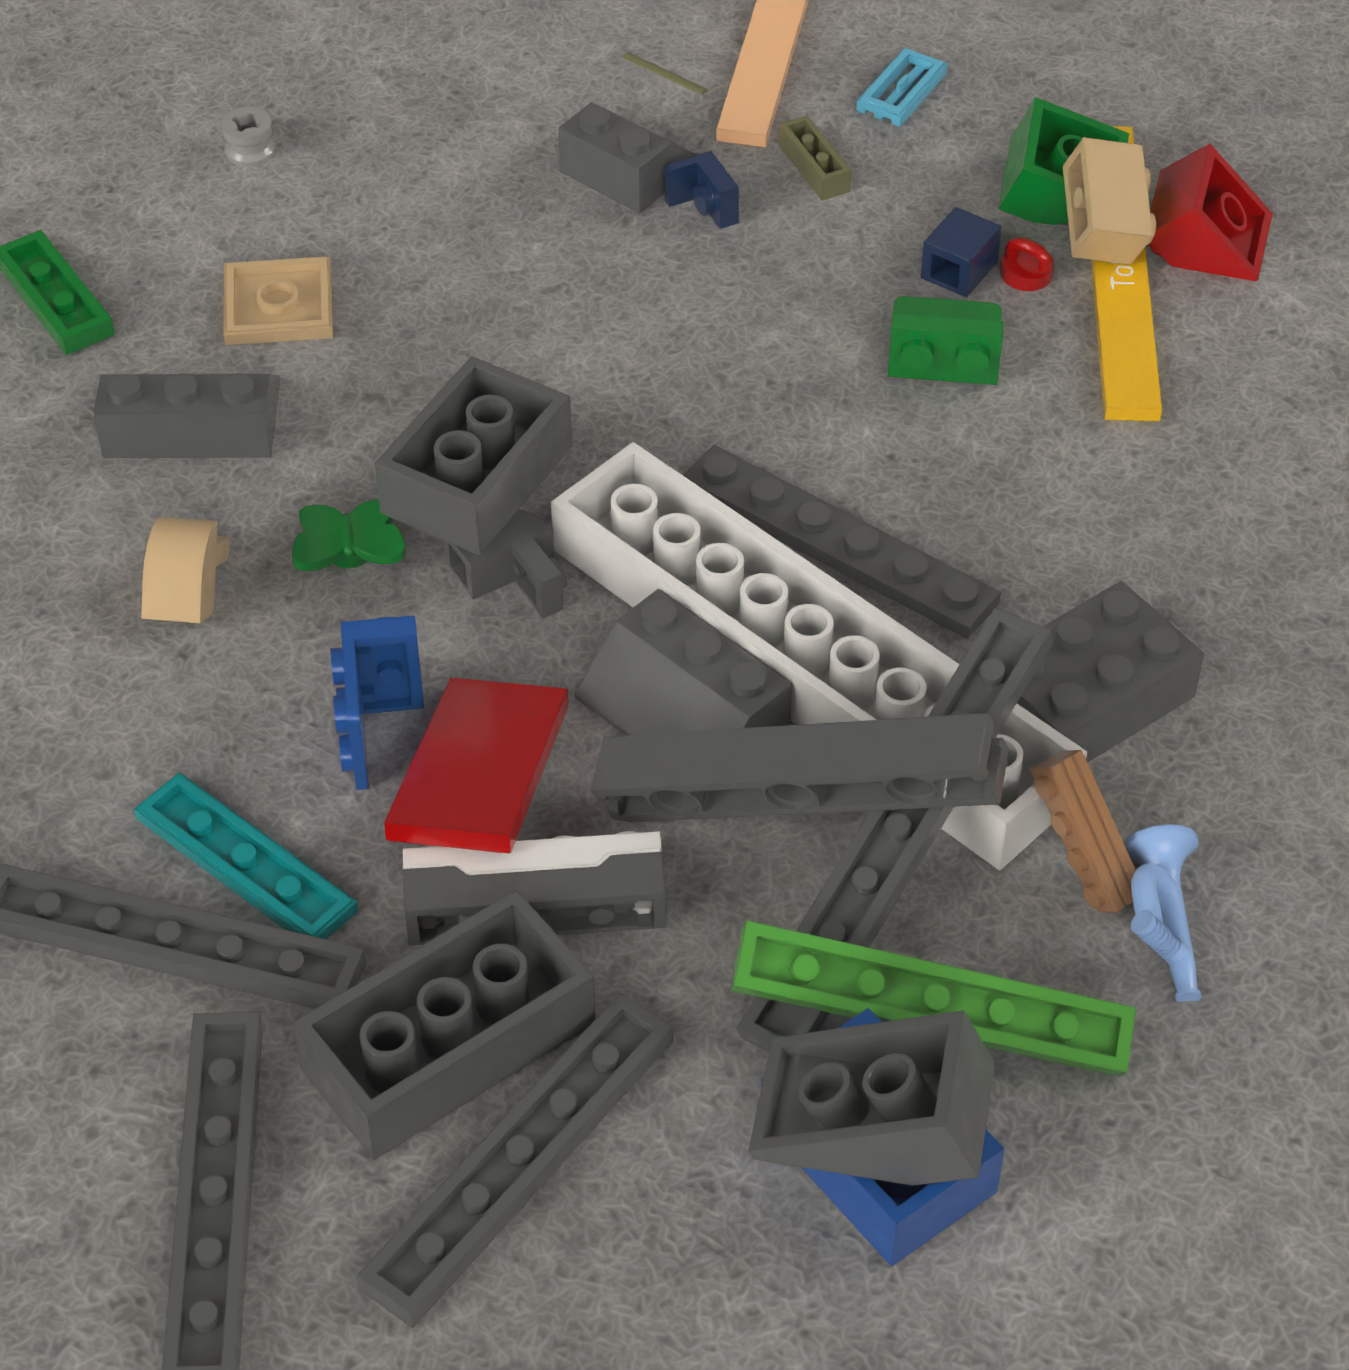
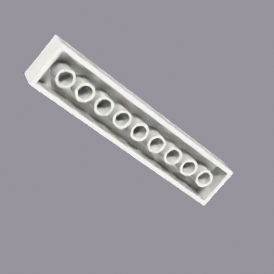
[551,442,1087,871]

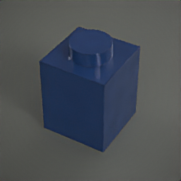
[921,207,1002,298]

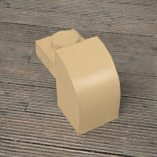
[141,516,230,623]

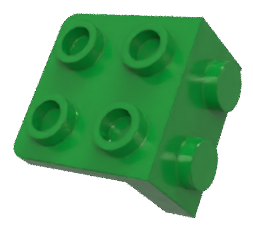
[888,296,1004,385]

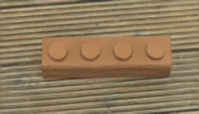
[1030,750,1136,913]

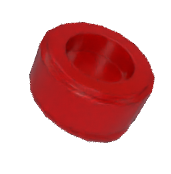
[1000,237,1054,291]

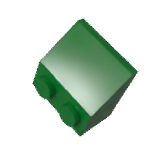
[998,97,1129,225]

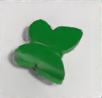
[291,499,406,571]

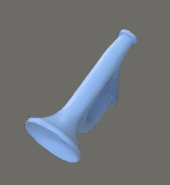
[1124,824,1202,1002]

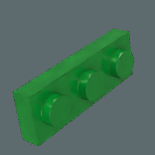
[0,230,115,355]

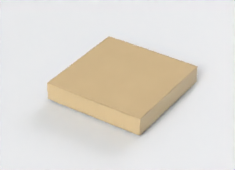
[223,256,333,345]

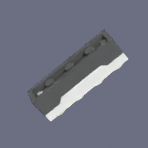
[403,831,666,946]

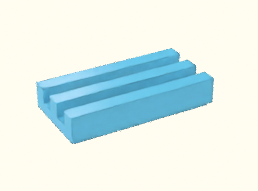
[856,48,948,127]

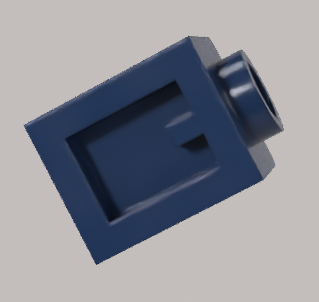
[664,151,739,229]

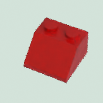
[1148,143,1273,282]

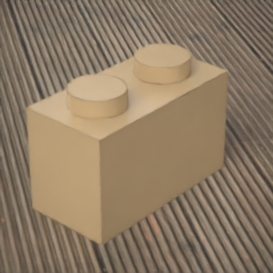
[1063,137,1156,264]

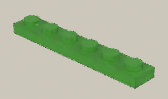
[730,920,1136,1076]

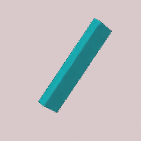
[134,772,359,939]

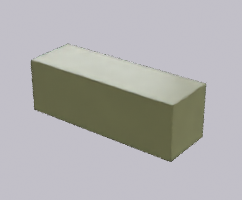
[779,115,852,201]

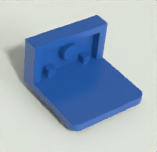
[330,615,424,790]

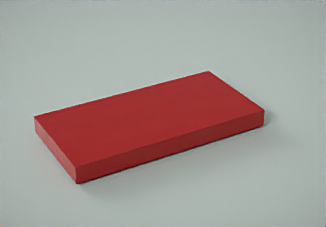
[384,677,569,854]

